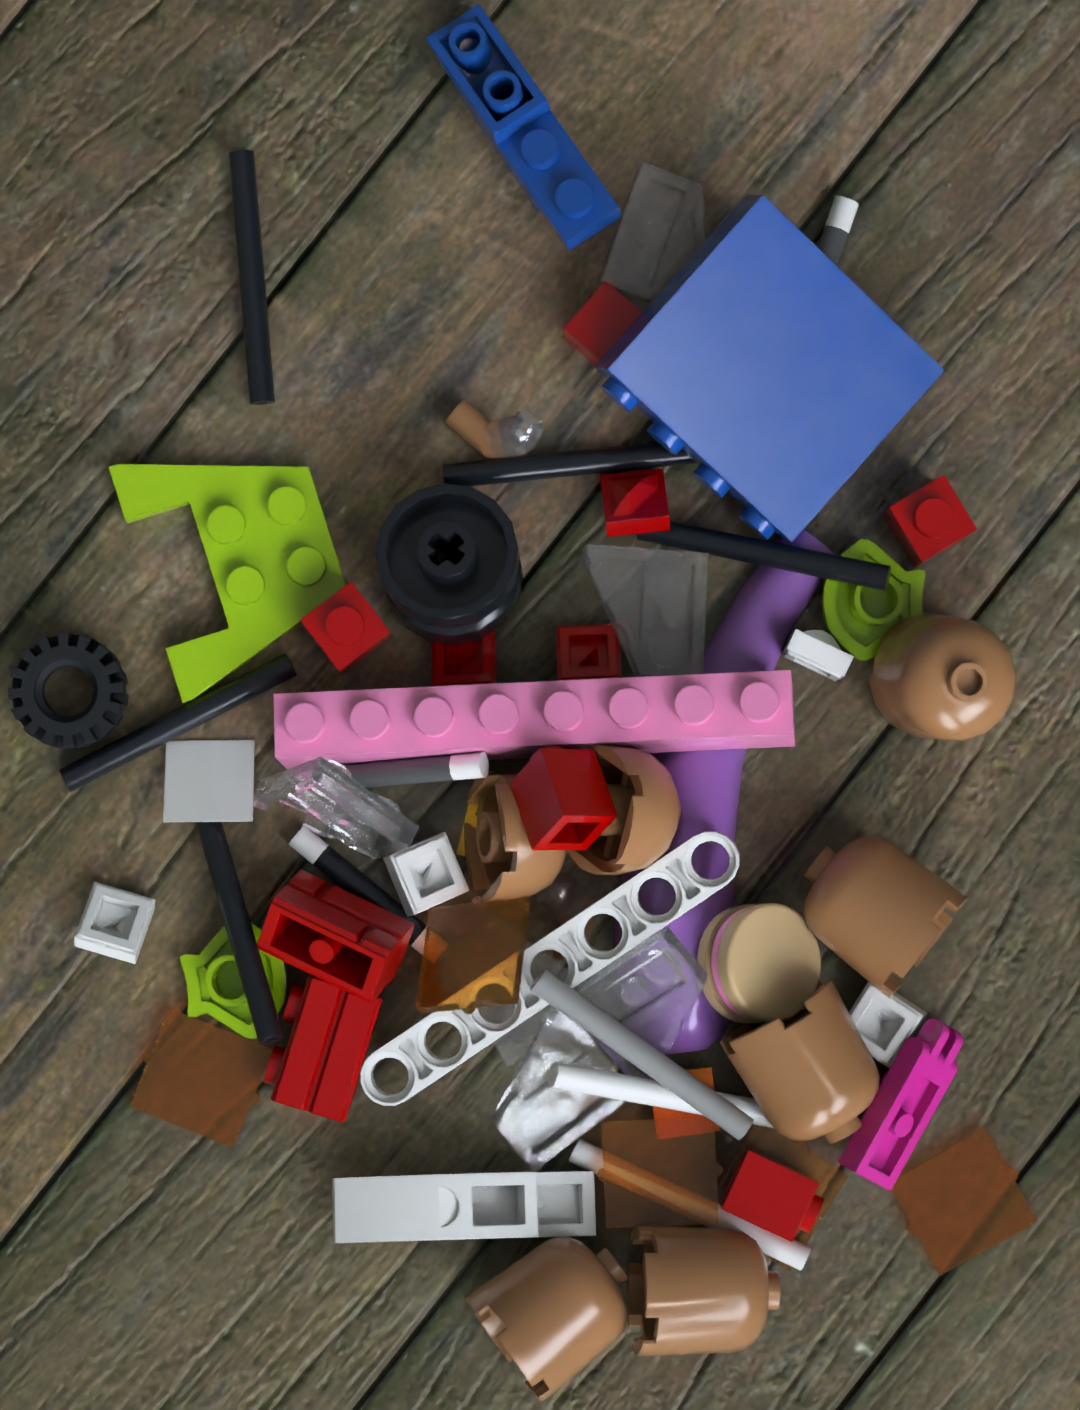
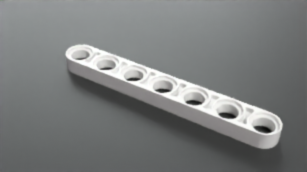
[360,831,740,1106]

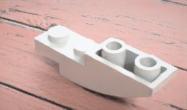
[332,1171,596,1243]

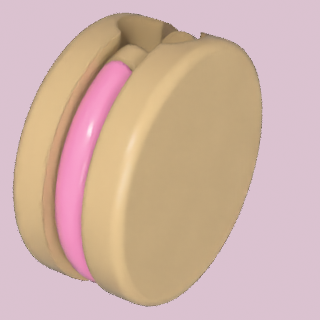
[697,903,821,1024]

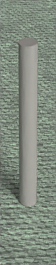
[530,969,753,1140]

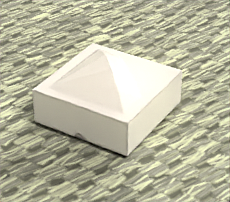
[782,629,854,681]
[383,832,470,917]
[74,881,155,964]
[849,982,927,1068]

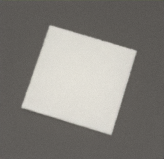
[163,740,255,823]

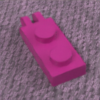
[838,1018,963,1191]

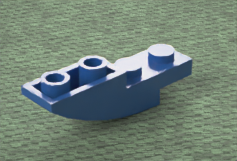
[426,4,622,251]

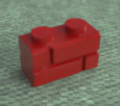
[257,869,415,1004]
[263,975,384,1123]

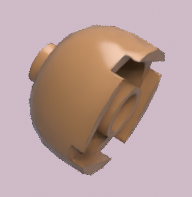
[568,744,681,875]
[464,772,569,902]

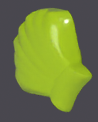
[822,539,925,661]
[180,922,288,1039]

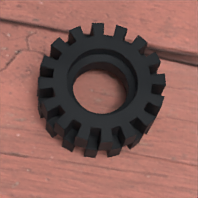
[8,632,129,749]

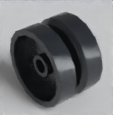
[376,483,523,645]

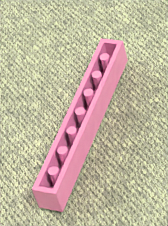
[273,670,795,769]

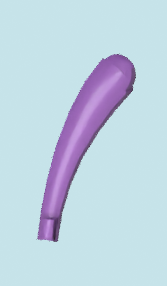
[614,529,833,1054]

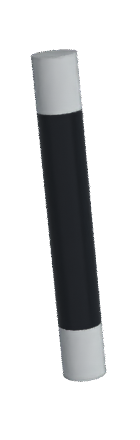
[288,825,452,966]

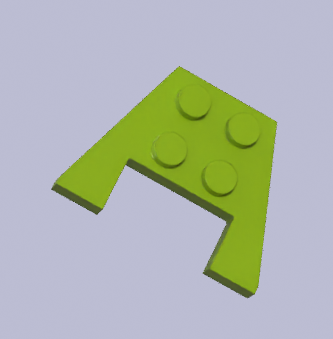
[109,464,346,704]

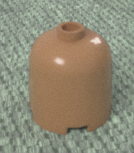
[869,612,1017,741]
[803,835,967,998]
[719,980,879,1144]
[626,1225,780,1356]
[464,1237,629,1402]

